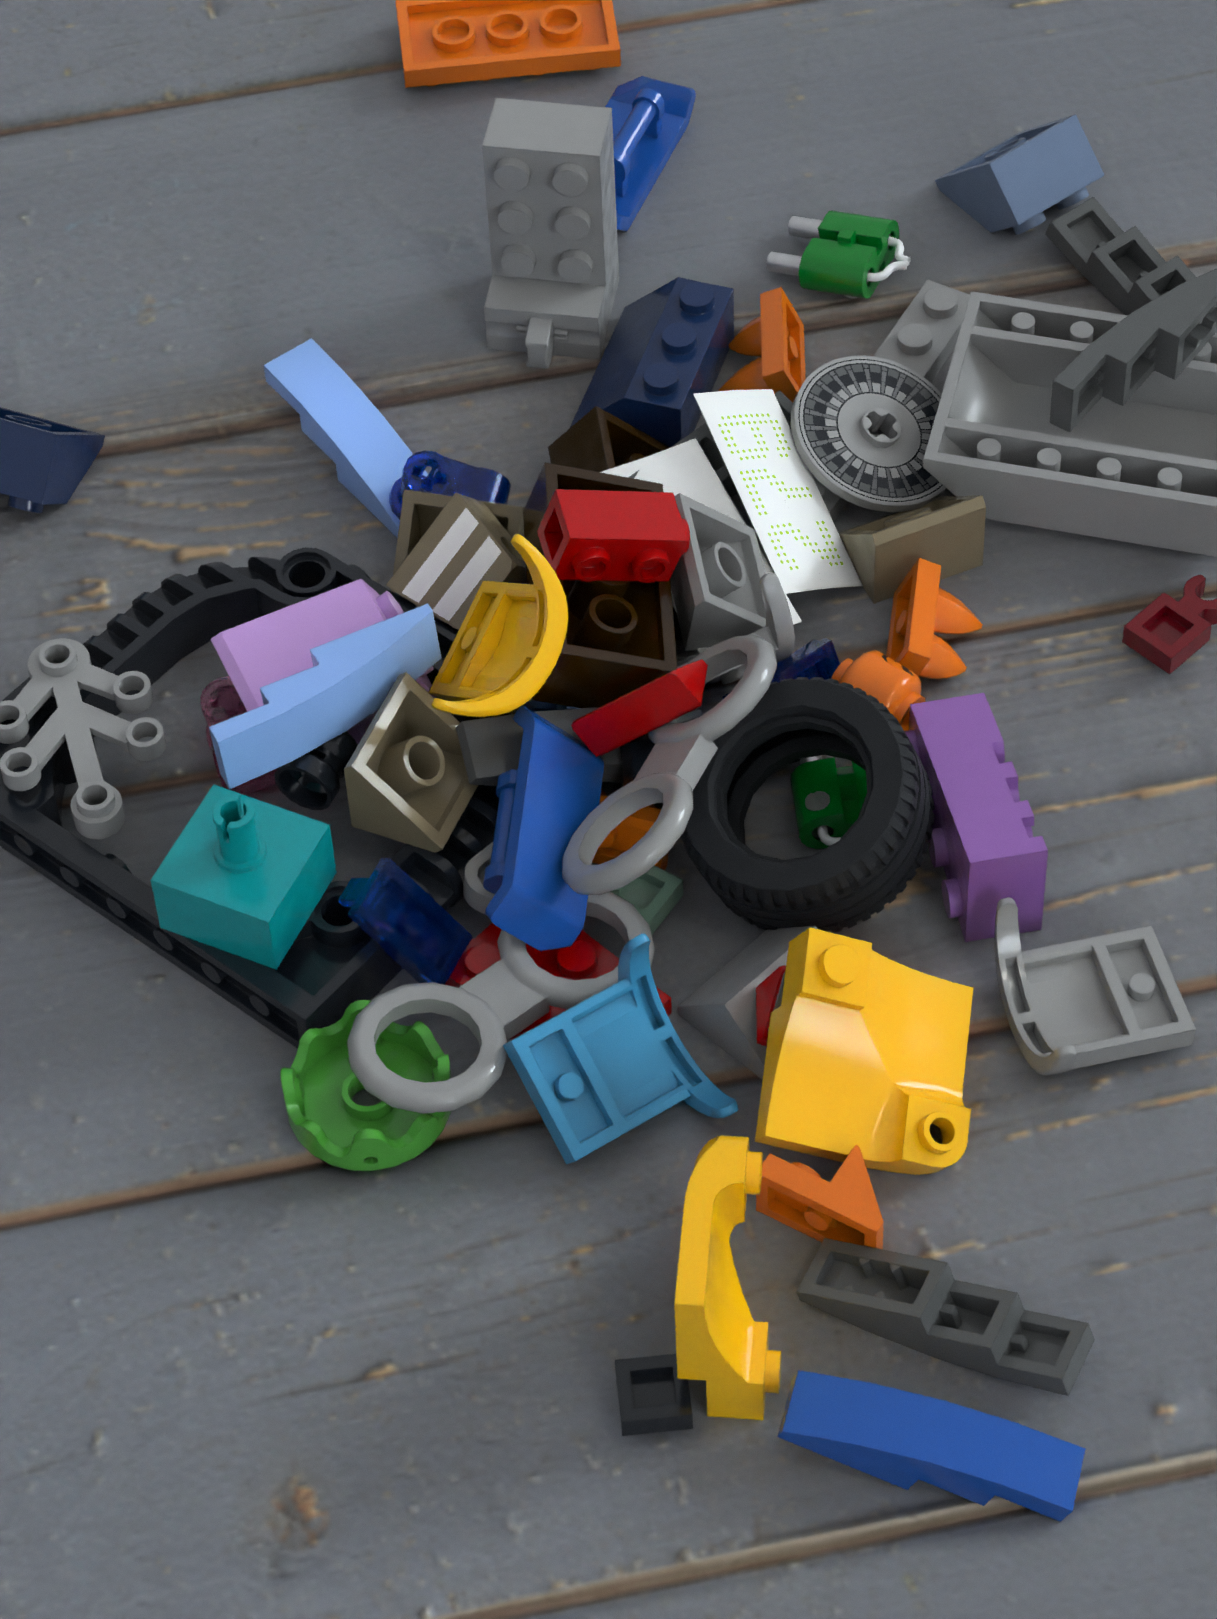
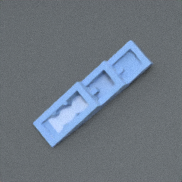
[264,338,442,538]
[209,603,442,790]

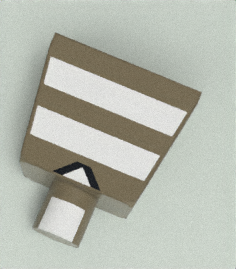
[386,492,527,630]

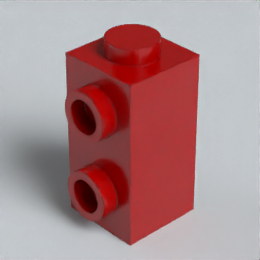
[537,489,690,583]

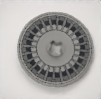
[790,355,947,512]

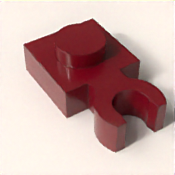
[1122,574,1217,675]

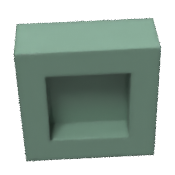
[610,865,684,935]

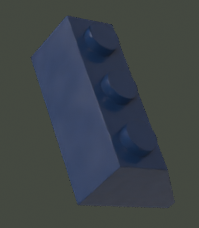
[570,277,734,448]
[0,407,105,513]

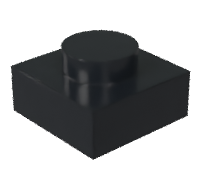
[615,1354,693,1436]

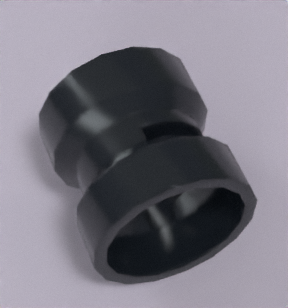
[274,731,358,810]

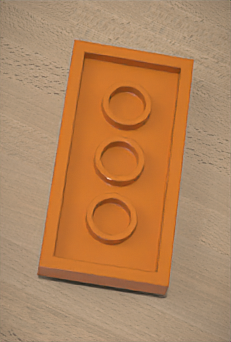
[395,0,621,88]

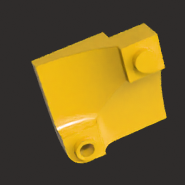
[755,927,973,1175]
[674,1135,781,1420]

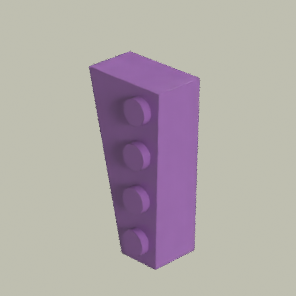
[905,693,1048,942]

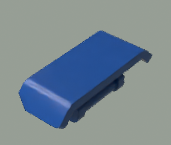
[605,76,696,231]
[483,705,604,951]

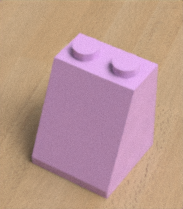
[211,579,436,744]

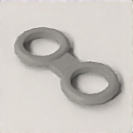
[562,635,777,895]
[347,892,655,1114]

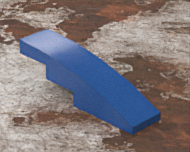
[777,1370,1085,1522]

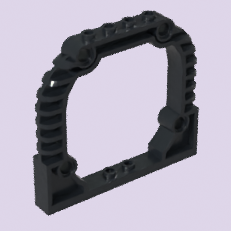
[0,548,526,1049]

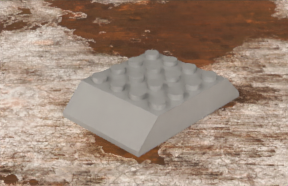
[923,291,1217,557]

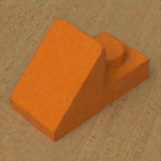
[756,1145,884,1250]

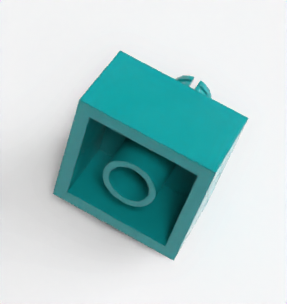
[150,784,337,970]

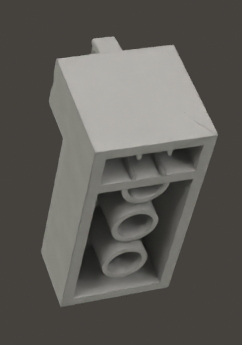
[482,98,619,369]

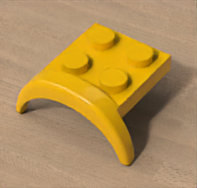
[428,534,568,717]

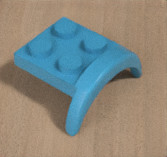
[503,933,738,1165]

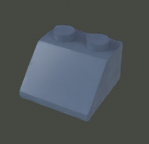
[935,114,1105,235]

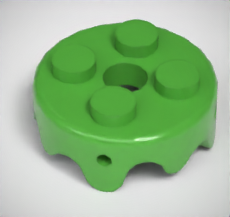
[280,1000,451,1171]

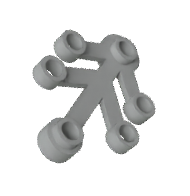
[0,638,166,839]

